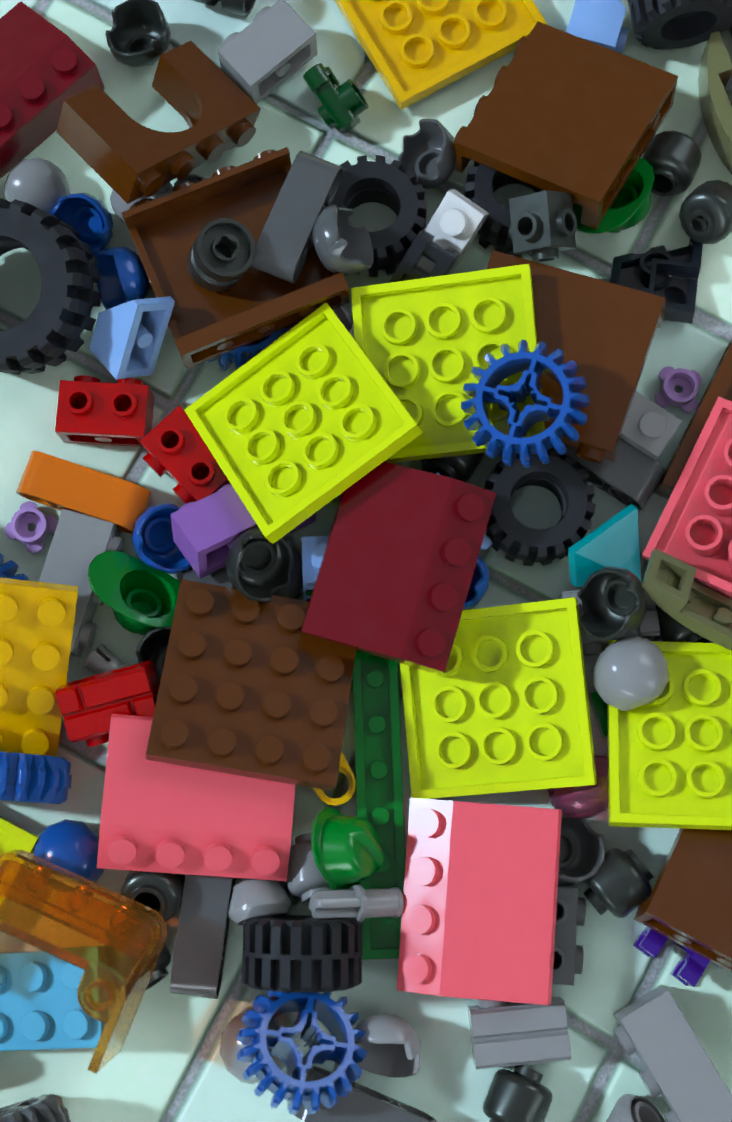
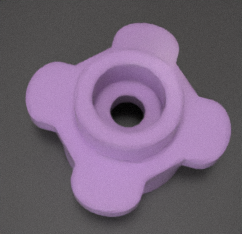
[655,366,702,413]
[5,501,58,554]

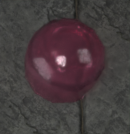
[548,756,609,818]

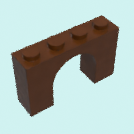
[56,41,261,204]

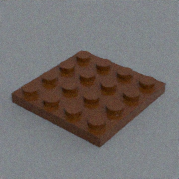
[146,579,356,791]

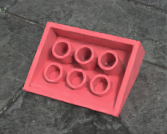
[642,396,732,599]
[97,714,296,881]
[396,798,562,1005]

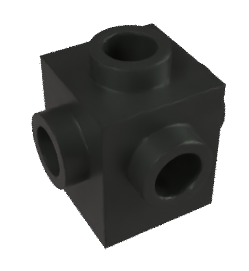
[509,190,577,262]

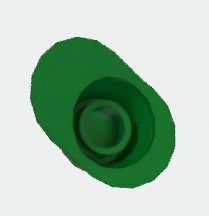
[573,158,655,234]
[87,551,180,635]
[311,808,384,890]

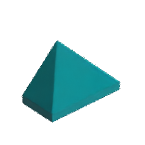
[568,504,641,587]

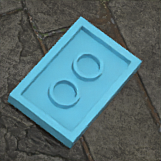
[0,947,111,1051]

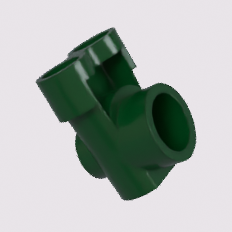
[303,63,369,132]

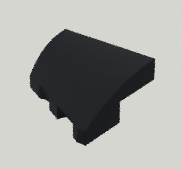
[610,238,703,323]

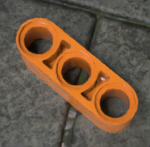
[16,451,152,534]

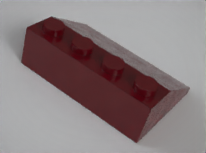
[0,1,105,179]
[300,462,496,673]

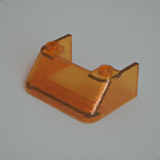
[0,849,167,1074]

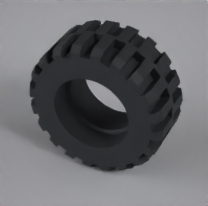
[0,198,101,375]

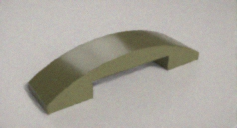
[698,31,732,175]
[641,548,732,650]

